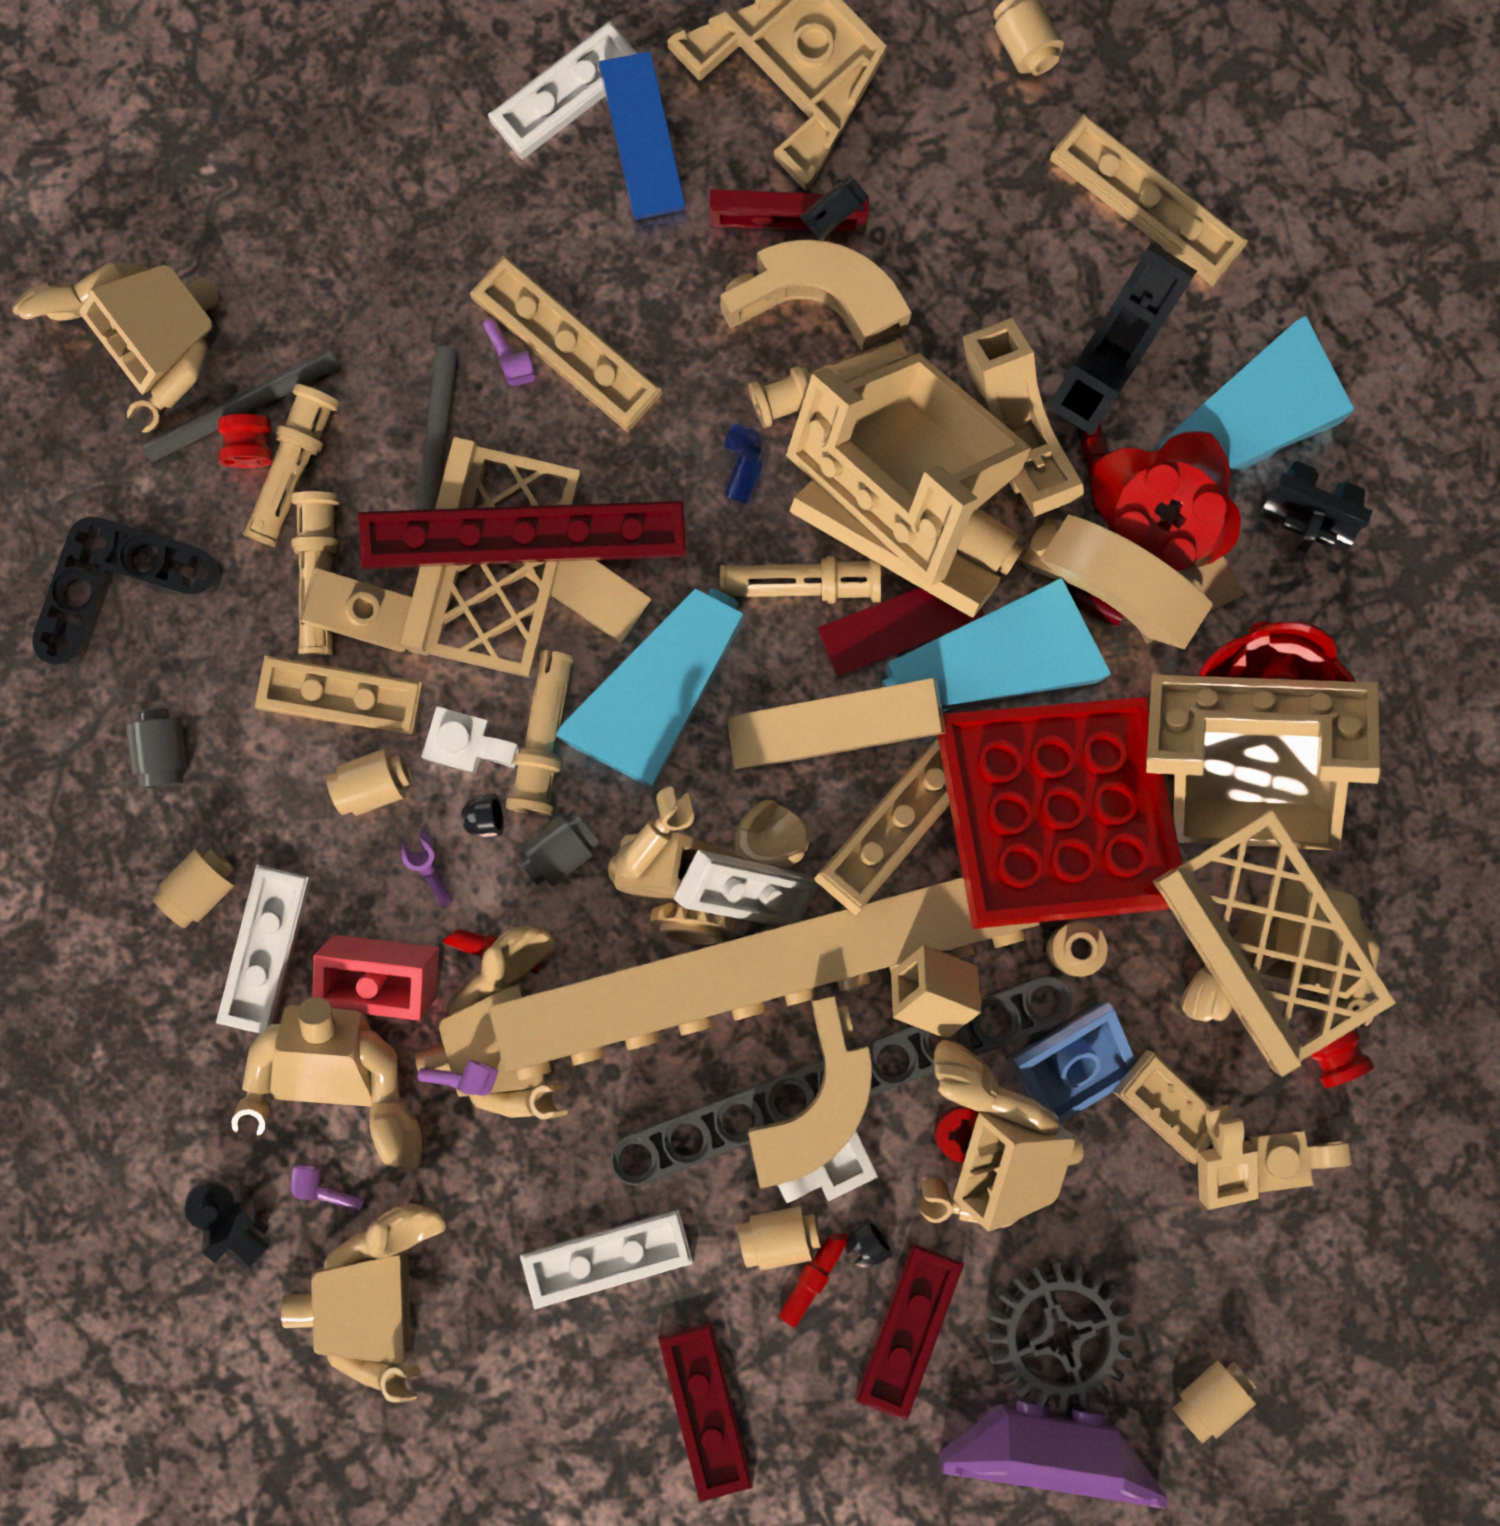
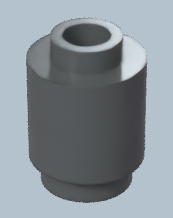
[126,709,187,788]
[517,809,600,887]

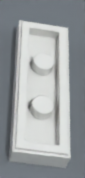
[488,21,638,160]
[673,850,819,927]
[216,865,312,1034]
[520,1208,694,1309]

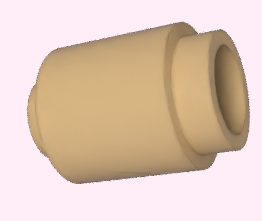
[993,0,1064,75]
[957,508,1024,576]
[326,748,412,816]
[153,847,235,929]
[1046,921,1108,977]
[738,1205,821,1271]
[1172,1360,1257,1444]

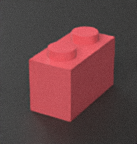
[312,935,439,1021]

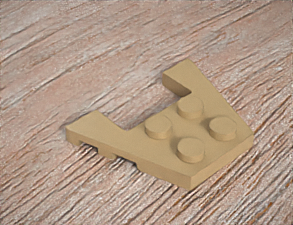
[667,0,887,191]

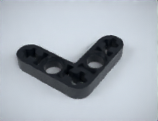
[32,516,222,668]

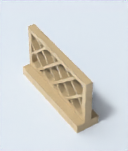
[401,437,582,678]
[1153,810,1396,1077]

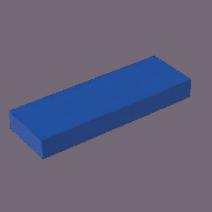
[599,51,685,221]

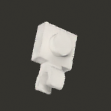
[421,706,522,774]
[777,1131,878,1203]

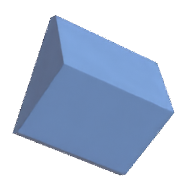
[1005,1001,1136,1124]

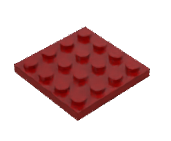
[937,697,1183,929]

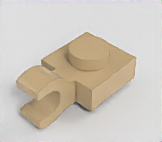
[1198,1105,1259,1210]
[1247,1129,1352,1193]

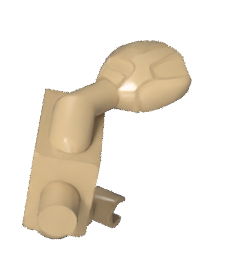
[11,262,219,433]
[608,787,810,905]
[1180,864,1380,1028]
[415,925,568,1119]
[232,997,422,1170]
[919,1040,1084,1232]
[281,1204,446,1403]

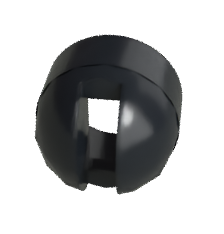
[460,793,504,838]
[845,1219,893,1268]

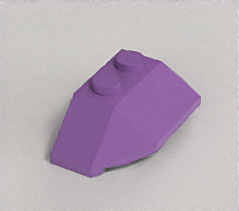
[938,1398,1168,1509]

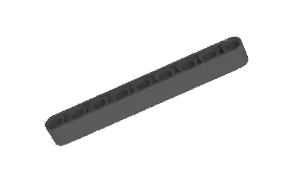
[610,977,1073,1186]

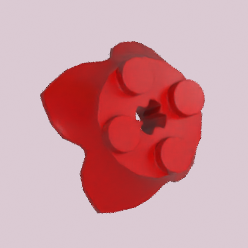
[1092,431,1241,570]
[1199,621,1356,682]

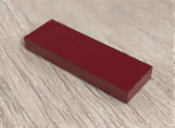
[709,189,869,233]
[817,587,985,679]
[855,1242,965,1421]
[658,1321,753,1502]

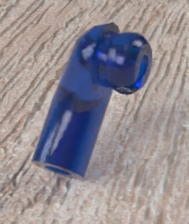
[724,424,763,504]

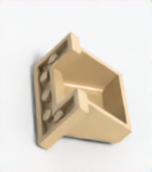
[786,353,1031,586]
[1146,675,1380,851]

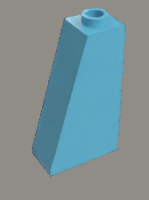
[1153,316,1355,503]
[881,578,1111,712]
[556,588,743,790]

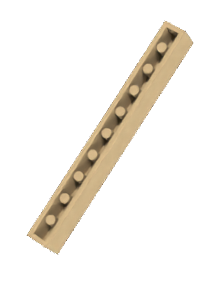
[488,878,1040,1081]

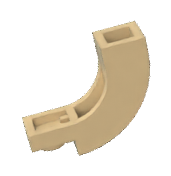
[720,240,912,352]
[963,318,1084,517]
[1019,514,1213,649]
[748,996,872,1189]

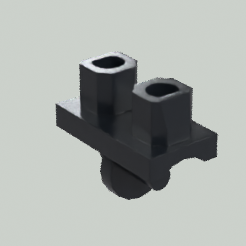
[1260,461,1372,554]
[184,1181,270,1270]

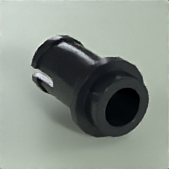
[799,173,869,242]

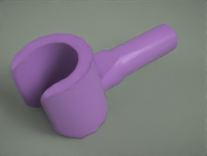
[483,318,535,386]
[401,830,453,907]
[418,1059,498,1096]
[290,1165,364,1213]

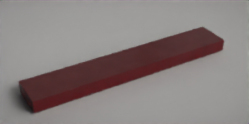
[358,501,687,569]

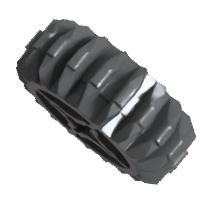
[984,1257,1136,1412]

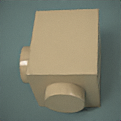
[891,945,982,1039]

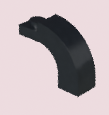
[1047,243,1197,435]

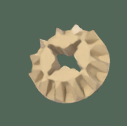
[650,903,737,946]

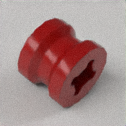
[218,414,273,469]
[1309,1028,1374,1088]
[934,1106,979,1164]

